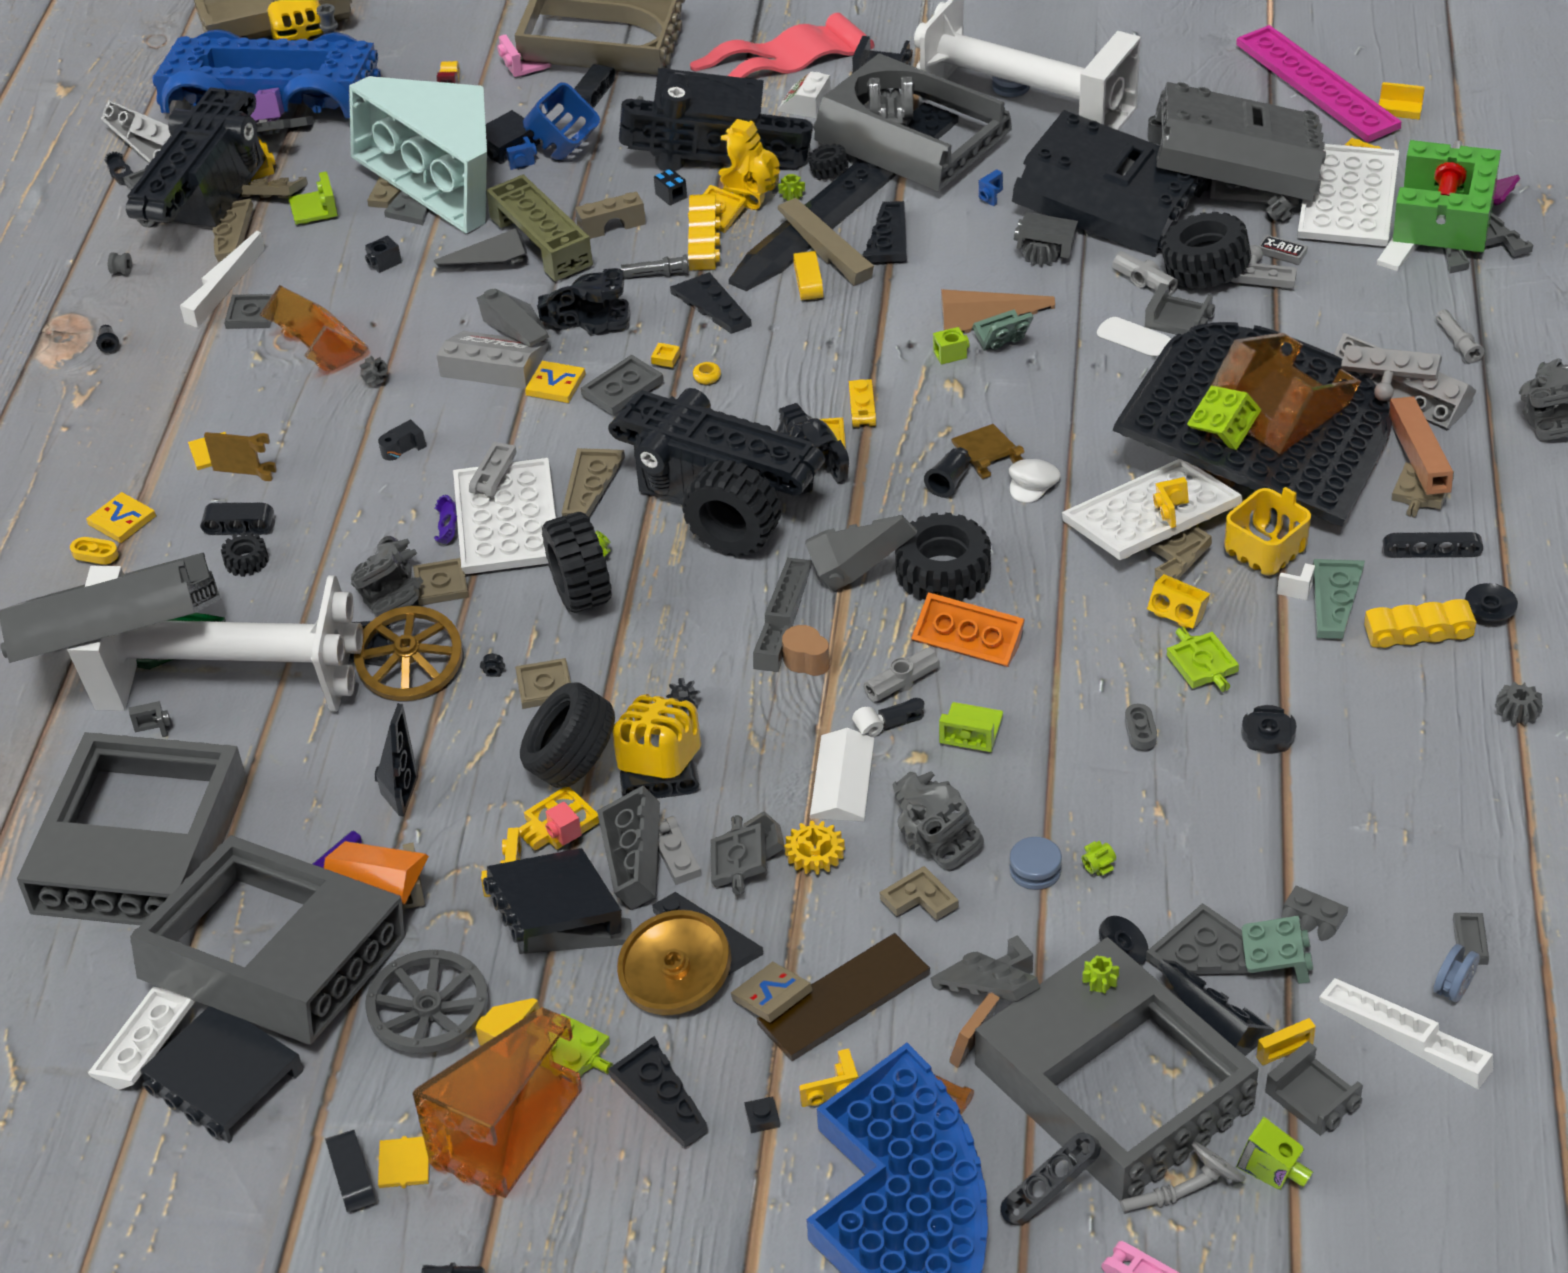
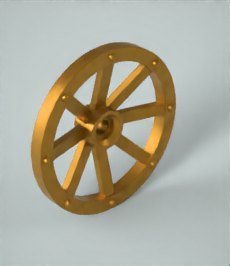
[354,606,462,701]

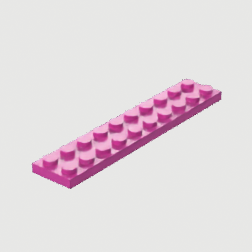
[1236,25,1402,143]

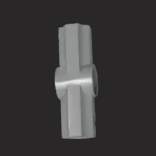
[1112,251,1178,296]
[864,647,940,702]

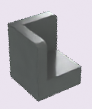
[997,935,1033,974]

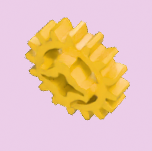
[784,820,845,875]

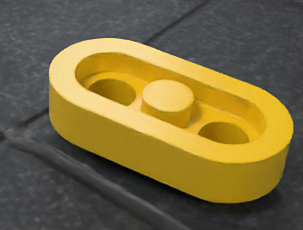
[70,537,119,564]

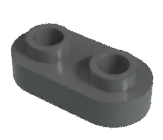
[1125,703,1157,750]

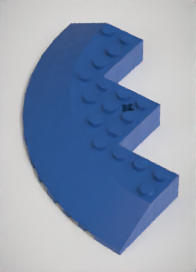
[806,1042,988,1273]

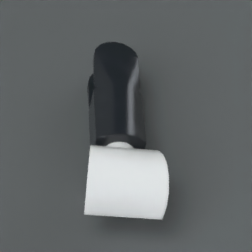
[852,698,925,738]

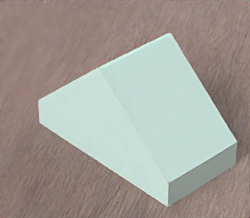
[349,76,487,234]

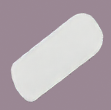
[1097,317,1171,356]

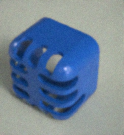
[523,82,600,160]

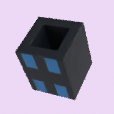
[654,168,687,206]

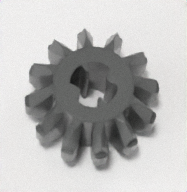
[1022,238,1060,266]
[1496,682,1543,726]

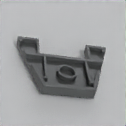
[256,116,314,136]
[1445,213,1533,274]

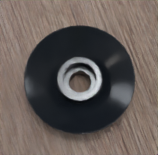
[1465,583,1518,621]
[1099,916,1149,965]

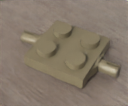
[1392,463,1454,517]

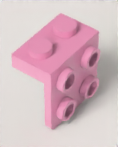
[497,34,551,77]

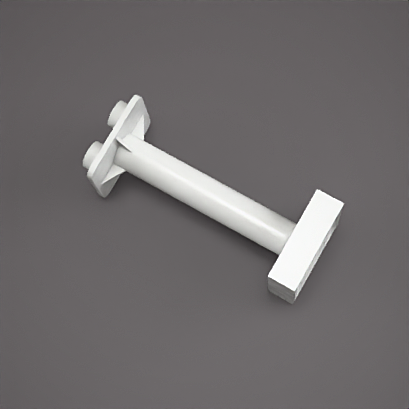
[914,0,1141,130]
[67,566,363,711]

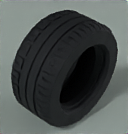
[520,682,615,788]

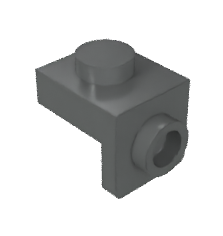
[129,701,171,737]
[743,812,785,860]

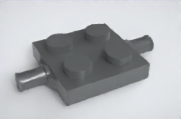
[711,815,766,894]

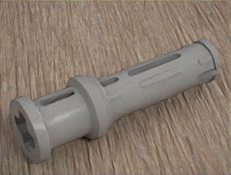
[1436,309,1484,363]

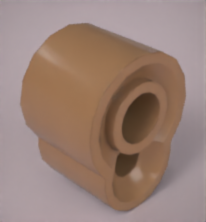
[782,625,830,676]

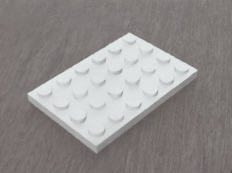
[1297,144,1399,246]
[453,458,556,574]
[1062,459,1242,560]

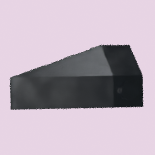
[375,703,418,817]

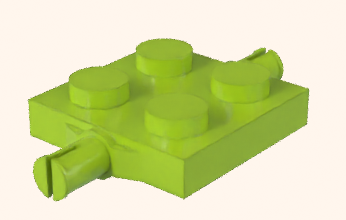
[1166,627,1239,692]
[525,1013,613,1082]

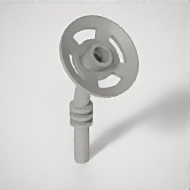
[1121,1141,1245,1212]

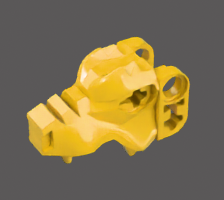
[718,119,780,210]

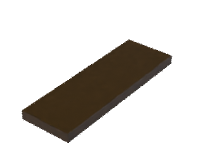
[757,933,930,1061]

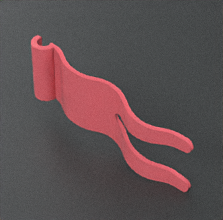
[690,12,874,78]

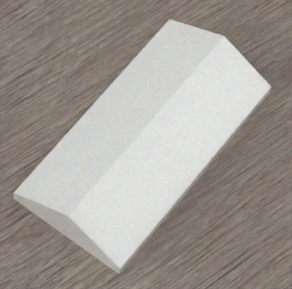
[810,728,874,822]
[88,987,195,1090]

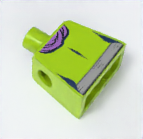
[1236,1117,1313,1189]

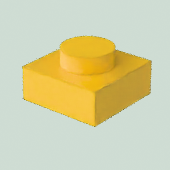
[651,343,681,368]

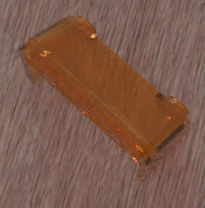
[260,285,369,371]

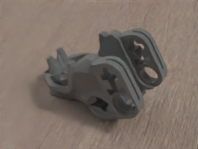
[866,77,915,127]
[1519,358,1568,440]
[351,536,423,617]
[892,771,984,870]

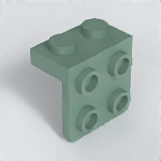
[972,309,1034,350]
[1242,916,1314,984]

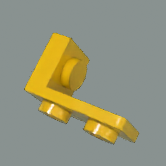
[1153,477,1189,528]
[799,1048,858,1107]

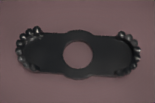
[104,151,133,185]

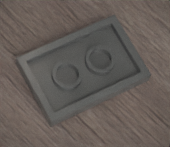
[581,355,664,415]

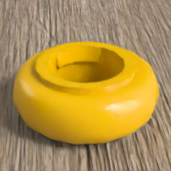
[693,362,721,384]

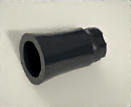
[924,447,971,498]

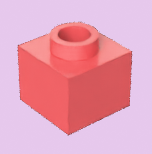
[545,801,582,846]

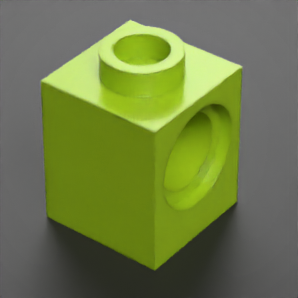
[933,327,970,365]

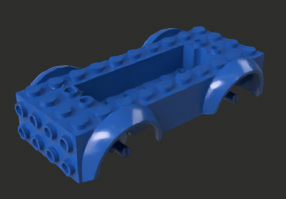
[153,29,381,118]

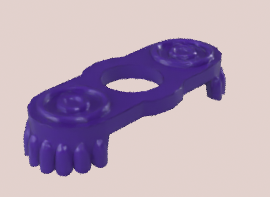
[434,494,457,544]

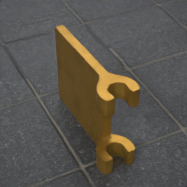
[951,424,1024,479]
[204,432,277,481]

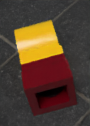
[436,61,460,84]

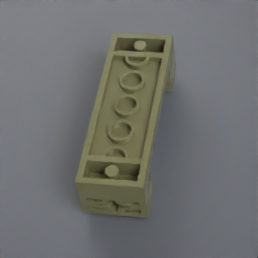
[486,174,593,281]

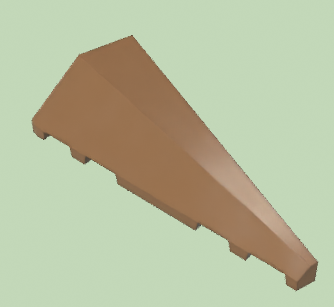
[941,289,1055,334]

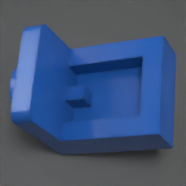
[506,136,537,170]
[979,169,1003,206]

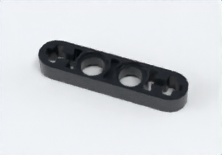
[1382,532,1484,558]
[1000,1132,1101,1225]

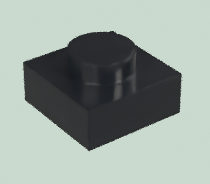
[744,1096,780,1133]

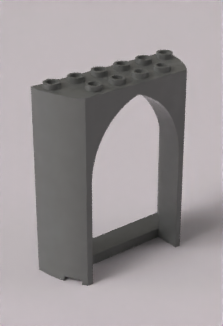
[813,53,1012,191]
[0,552,221,663]

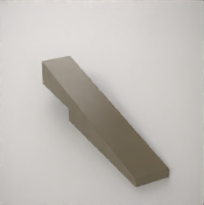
[778,198,874,286]

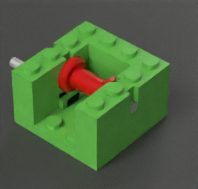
[1393,140,1501,252]

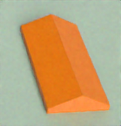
[911,592,1025,667]
[324,841,429,905]

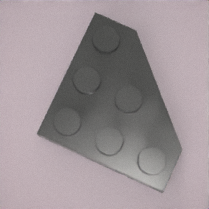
[1146,903,1250,974]

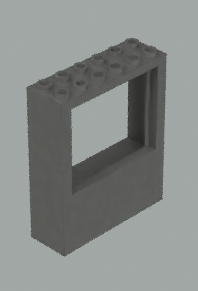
[17,732,247,926]
[130,835,405,1045]
[975,937,1259,1202]

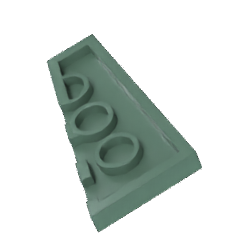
[1313,559,1365,639]

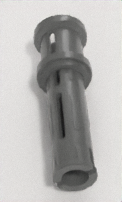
[316,4,338,34]
[621,254,689,278]

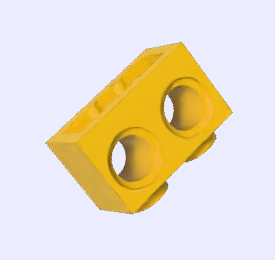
[1147,574,1210,629]

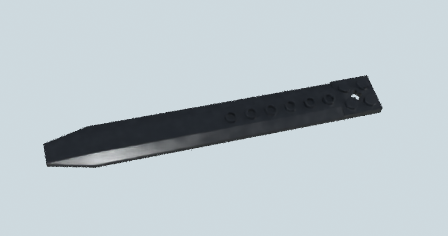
[728,102,959,291]

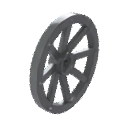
[365,950,488,1053]

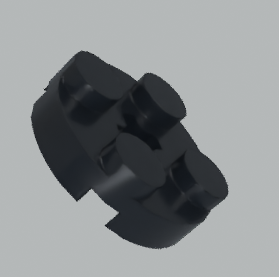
[1241,705,1297,752]

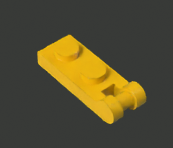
[849,379,876,428]

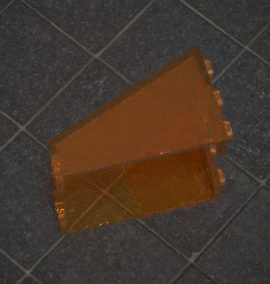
[1210,333,1361,454]
[412,1007,582,1198]

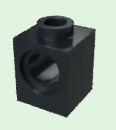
[365,235,402,273]

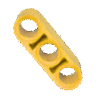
[793,251,824,300]

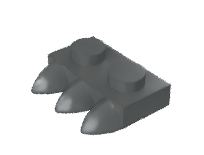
[1282,885,1348,941]

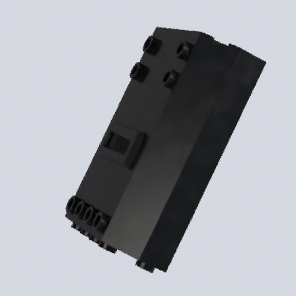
[1012,110,1212,257]

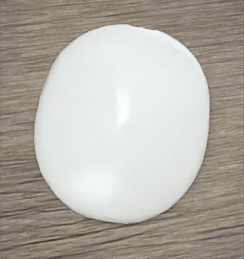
[1009,459,1060,503]

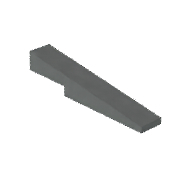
[753,557,812,672]

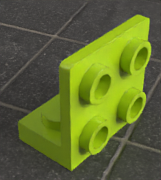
[289,171,337,224]
[1187,386,1261,450]
[939,702,1003,752]

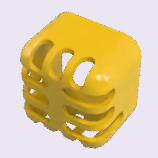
[268,0,324,41]
[1224,487,1311,576]
[612,694,701,778]

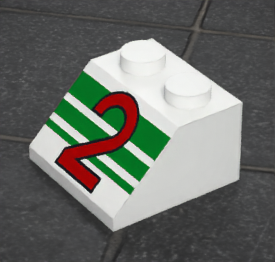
[778,72,831,119]

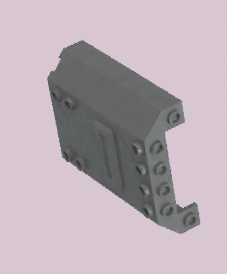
[1155,82,1326,201]

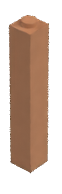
[1389,396,1453,495]

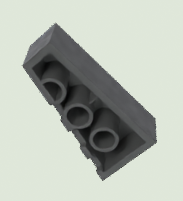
[597,786,660,910]

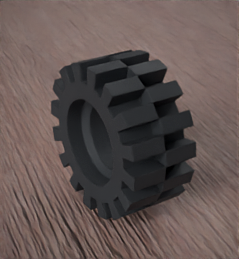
[807,143,849,178]
[221,532,269,577]

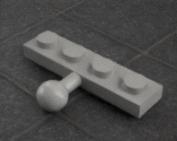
[1230,245,1297,289]
[1341,345,1442,401]

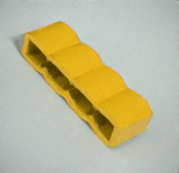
[688,194,721,270]
[1364,599,1476,648]

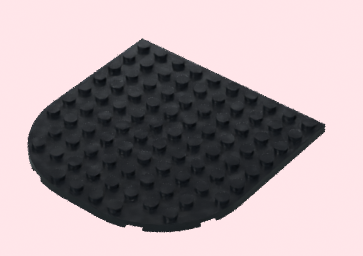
[1112,322,1392,527]

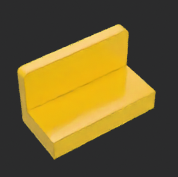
[1379,82,1425,120]

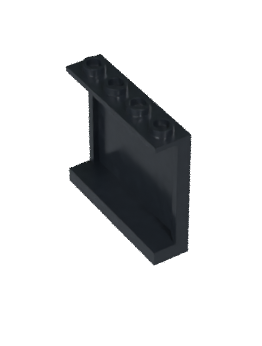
[483,848,622,953]
[140,1006,303,1143]

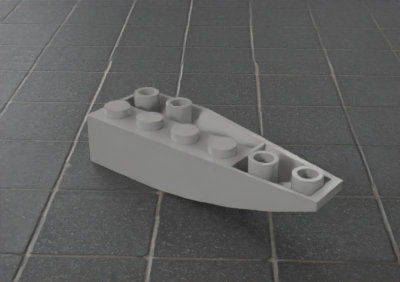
[101,100,171,163]
[1334,333,1477,429]

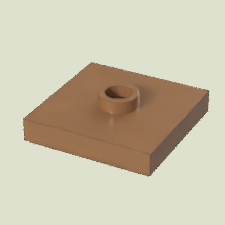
[949,992,1000,1068]

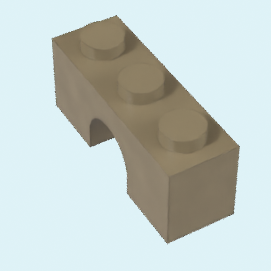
[575,191,646,239]

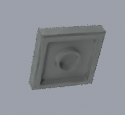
[224,294,277,329]

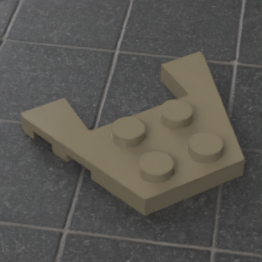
[1149,526,1212,580]

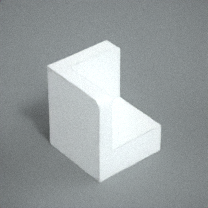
[1277,563,1315,600]

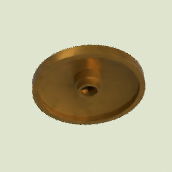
[617,910,731,1015]

